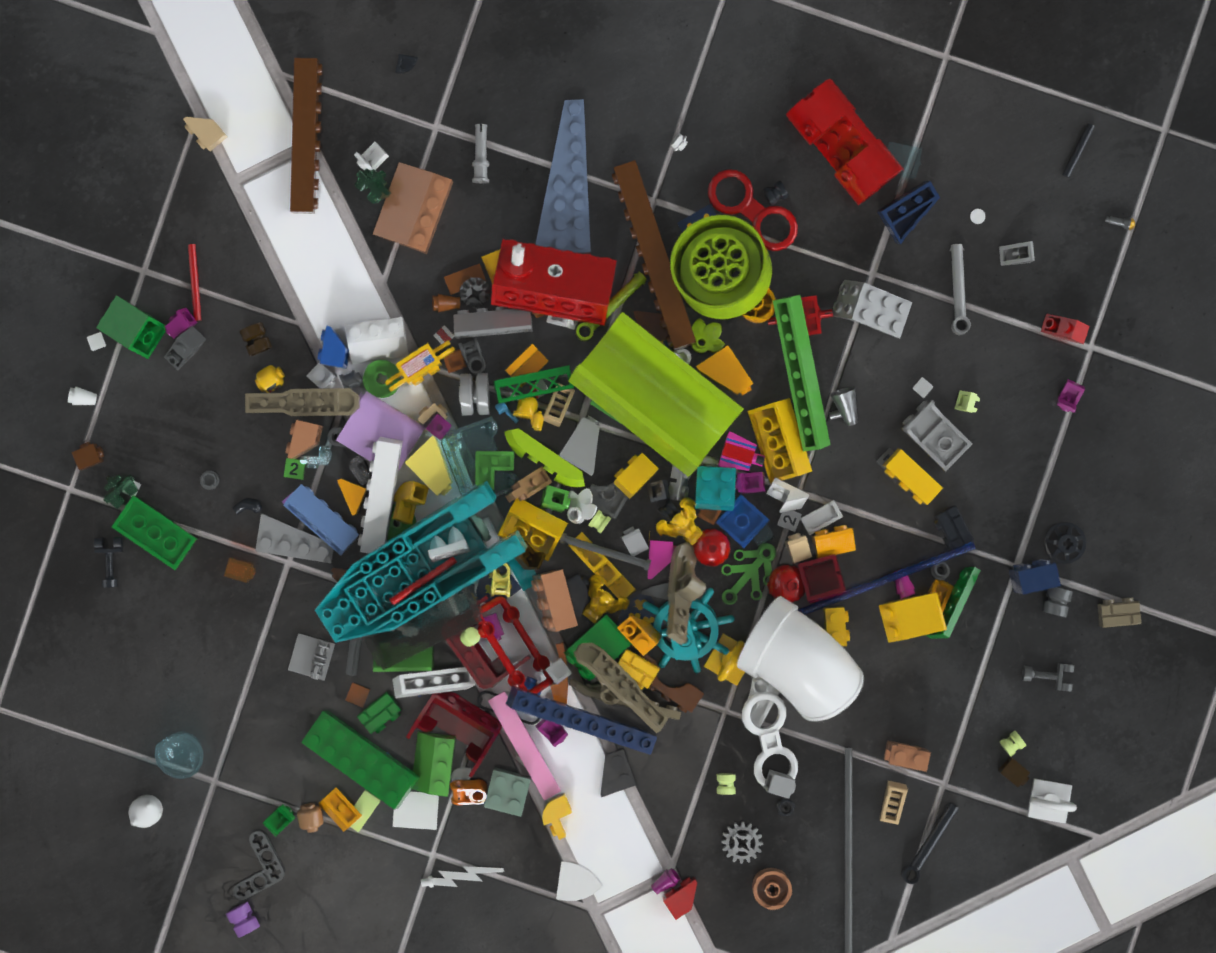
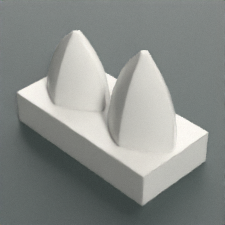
[428,526,470,562]

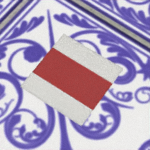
[433,325,454,344]

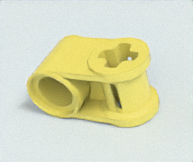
[491,563,511,597]

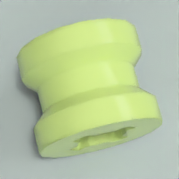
[588,510,611,534]

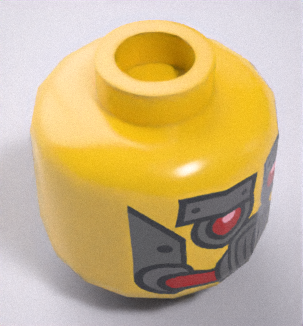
[255,365,285,393]

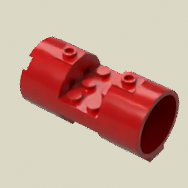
[786,79,904,205]

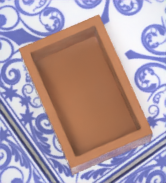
[531,569,578,632]

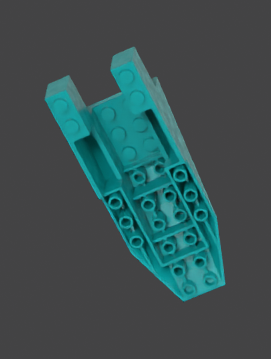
[315,481,527,643]

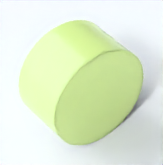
[460,627,480,646]

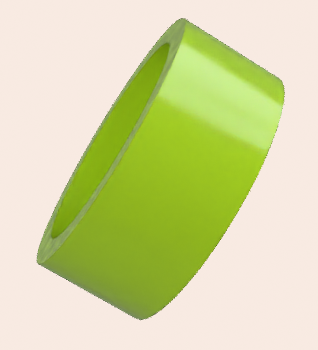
[670,215,772,319]

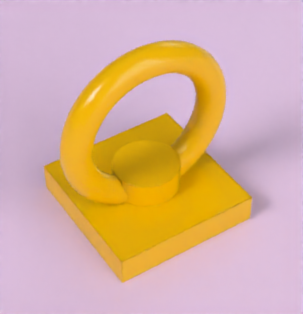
[704,633,745,686]

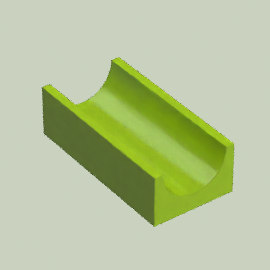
[568,312,743,477]

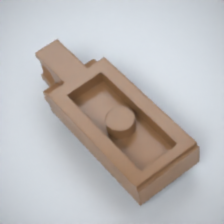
[505,466,552,503]

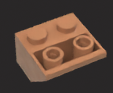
[286,420,323,459]

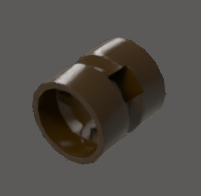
[239,322,272,356]

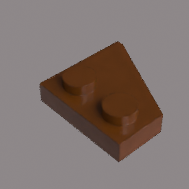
[633,311,669,342]

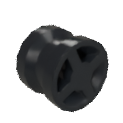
[658,500,680,523]

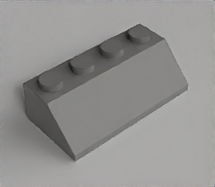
[453,306,533,339]

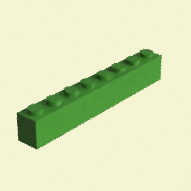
[773,295,831,452]

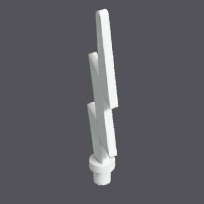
[421,867,504,888]

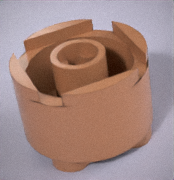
[752,868,792,910]

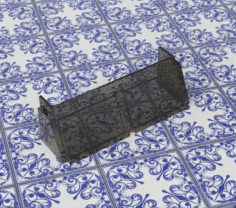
[364,585,484,670]

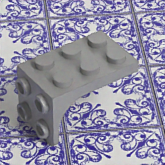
[832,280,912,338]
[901,400,972,471]

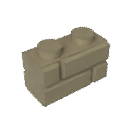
[1098,597,1141,628]

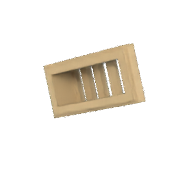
[543,383,575,427]
[879,781,908,825]

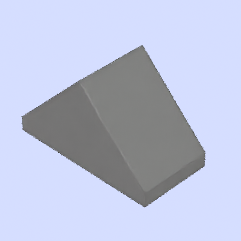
[999,241,1035,266]

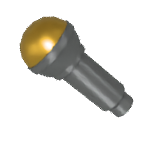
[1105,216,1135,230]

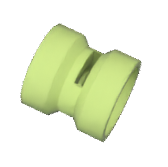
[1000,730,1026,757]
[717,773,736,795]

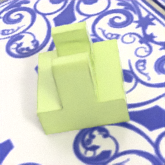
[955,390,980,413]

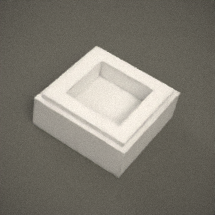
[545,658,572,685]

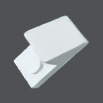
[766,478,809,513]

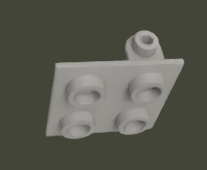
[288,633,335,681]

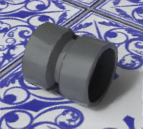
[1042,587,1073,618]

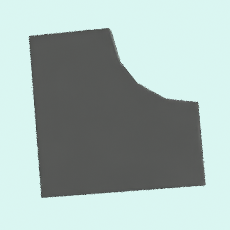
[589,482,628,519]

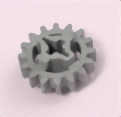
[721,821,763,864]

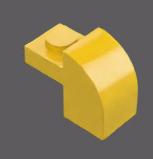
[392,481,429,524]
[542,793,572,840]

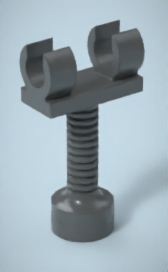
[1022,663,1075,692]

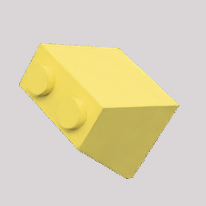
[405,435,453,496]

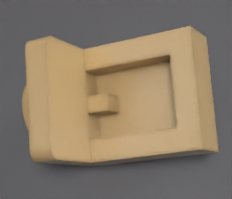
[418,403,448,425]

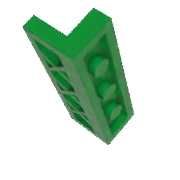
[493,365,574,404]

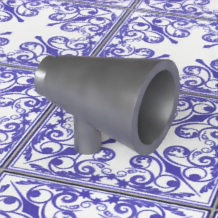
[829,387,858,426]

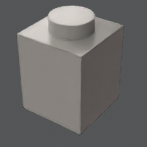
[763,770,796,799]

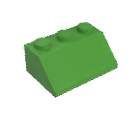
[373,642,434,672]
[412,731,456,797]

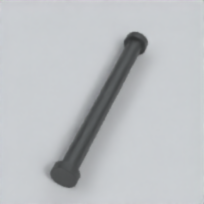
[560,533,651,571]

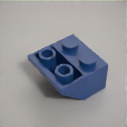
[318,325,349,369]

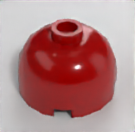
[693,529,731,567]
[767,565,805,603]

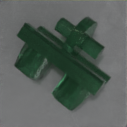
[355,169,391,204]
[103,474,138,509]

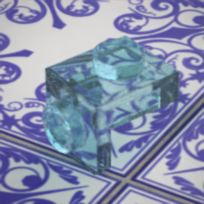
[300,446,332,468]

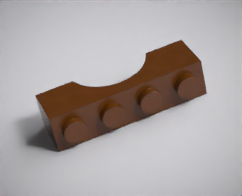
[637,652,704,713]

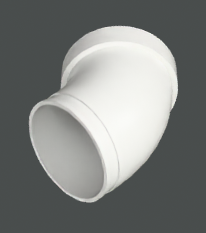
[737,596,864,721]

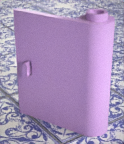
[336,391,425,471]

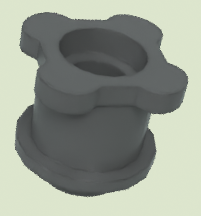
[339,370,363,389]

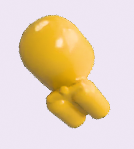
[513,397,544,432]

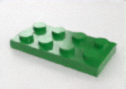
[112,495,198,570]

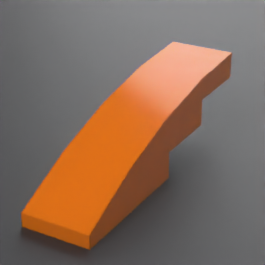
[550,642,568,704]

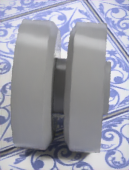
[459,373,490,416]

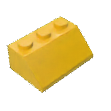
[498,498,568,561]

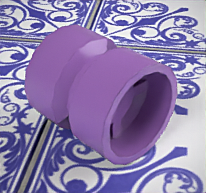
[226,902,260,938]

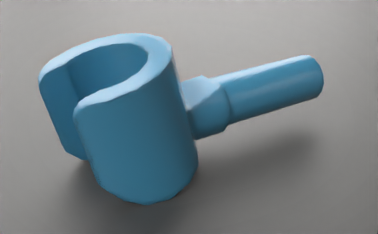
[495,403,519,423]

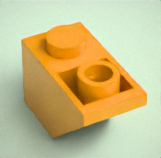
[617,615,662,656]

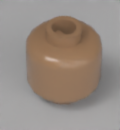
[297,803,324,833]

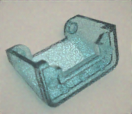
[440,416,519,497]

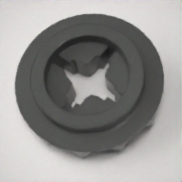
[460,277,491,308]

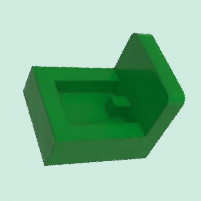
[263,804,295,837]

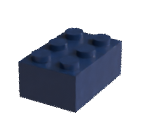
[1009,559,1061,594]

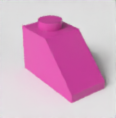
[648,540,676,579]

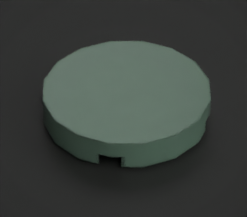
[469,514,491,542]

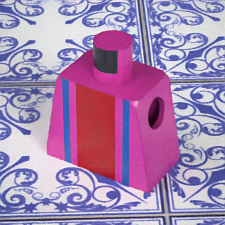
[718,431,765,471]

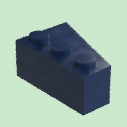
[877,181,940,245]

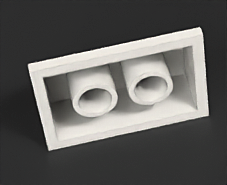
[345,317,409,364]

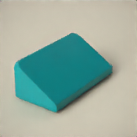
[507,558,537,591]

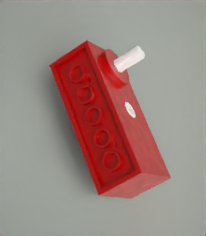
[491,239,617,326]

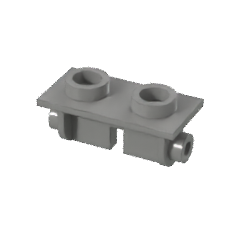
[669,465,691,501]

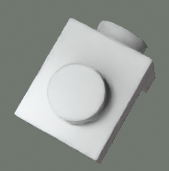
[354,142,389,172]

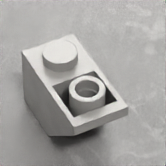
[621,527,649,556]

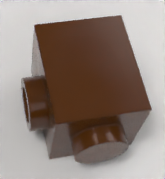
[72,442,104,470]

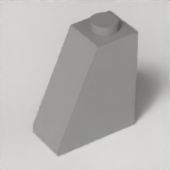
[559,415,600,476]

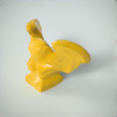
[656,497,703,546]
[582,574,630,624]

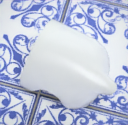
[128,795,163,828]

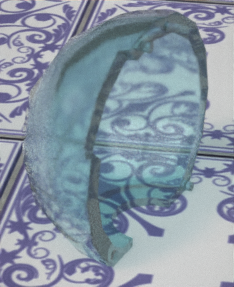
[155,731,204,779]

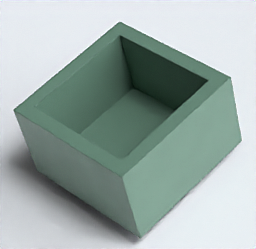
[484,767,531,817]

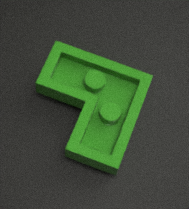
[475,451,514,490]

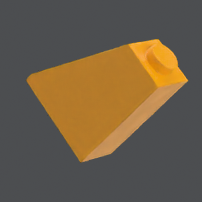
[695,346,754,396]

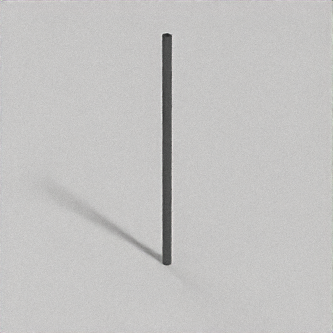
[845,748,852,953]

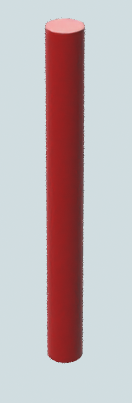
[188,244,202,321]
[389,557,457,605]

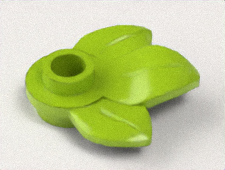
[691,318,725,353]

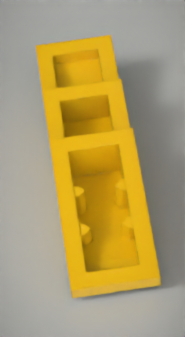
[569,532,636,598]

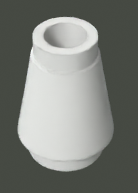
[68,386,97,405]

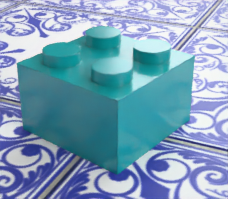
[695,466,736,511]

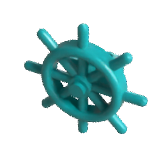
[643,588,735,673]

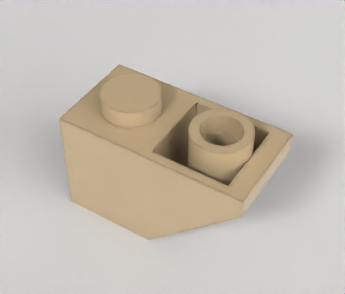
[183,117,228,151]
[785,533,812,563]

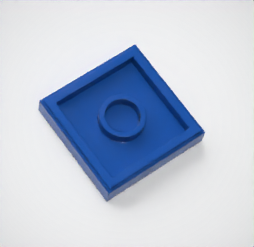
[715,494,770,548]

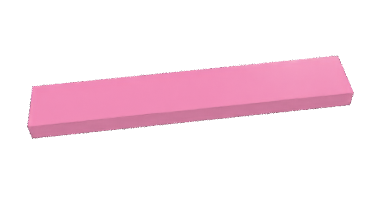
[488,691,561,801]

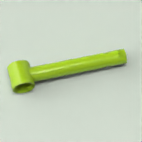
[576,272,647,341]

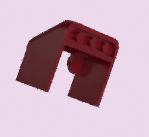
[442,595,531,689]
[406,691,502,778]

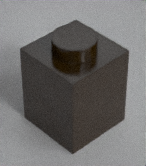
[998,756,1030,787]

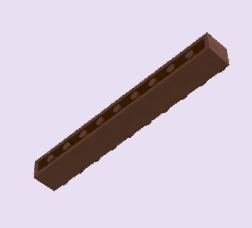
[611,160,696,351]

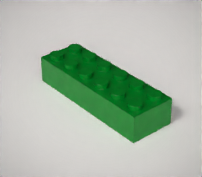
[301,710,420,810]

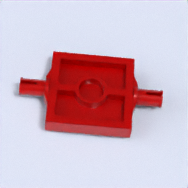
[767,295,833,335]

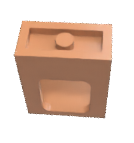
[884,740,931,772]

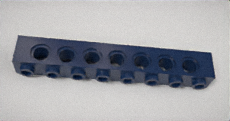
[506,686,657,755]

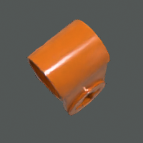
[450,779,487,805]

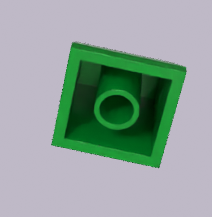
[96,295,166,359]
[564,615,632,681]

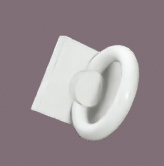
[1027,778,1077,823]

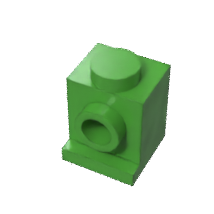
[539,485,571,513]

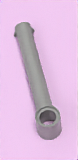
[949,244,971,335]

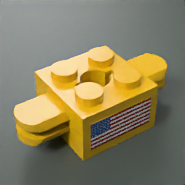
[385,340,455,392]

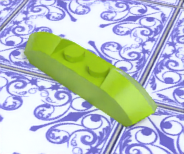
[504,428,585,487]

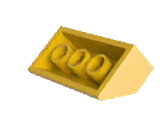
[748,398,812,484]

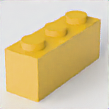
[883,448,943,505]

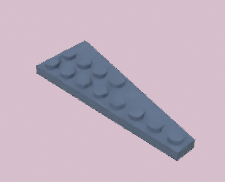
[535,99,591,254]

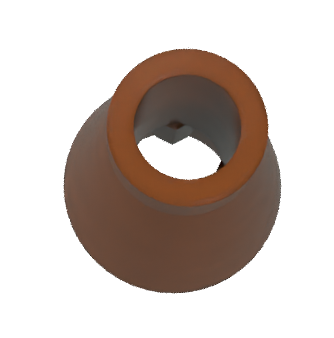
[432,294,460,313]

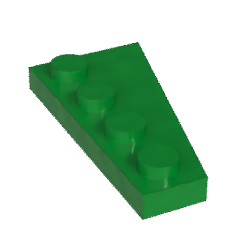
[926,567,981,639]

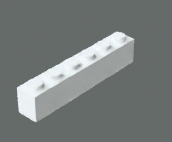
[358,437,403,553]

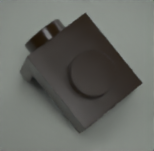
[515,540,546,570]

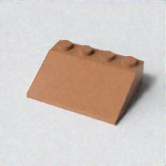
[373,162,453,254]

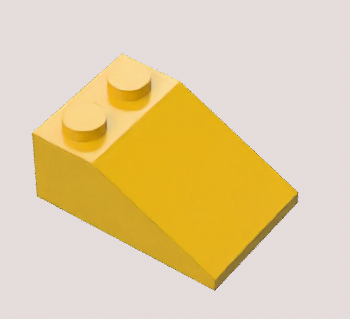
[879,592,947,643]

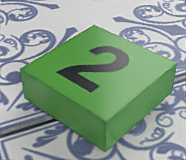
[284,458,306,480]

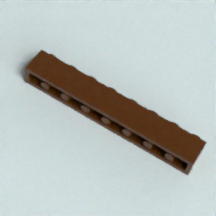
[290,58,323,214]

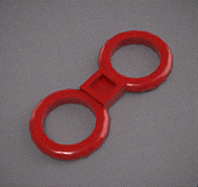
[708,169,798,251]

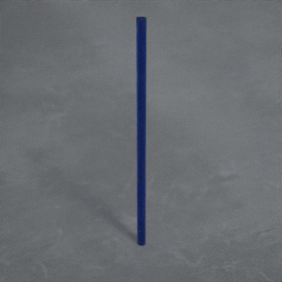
[798,542,976,615]

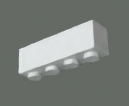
[392,667,475,698]

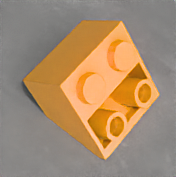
[811,525,856,559]

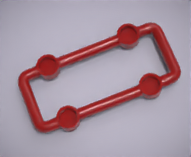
[474,596,553,694]

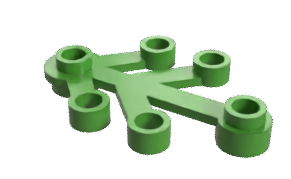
[721,543,776,605]

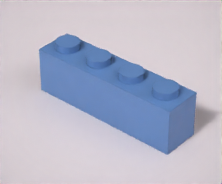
[283,484,359,556]

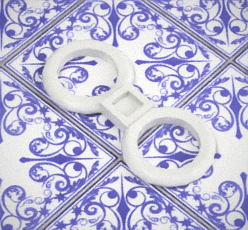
[742,691,798,787]

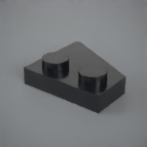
[600,749,636,798]

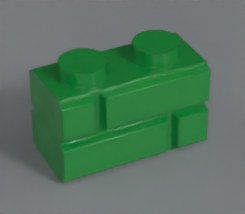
[357,691,402,734]

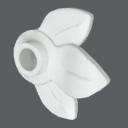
[567,488,597,524]

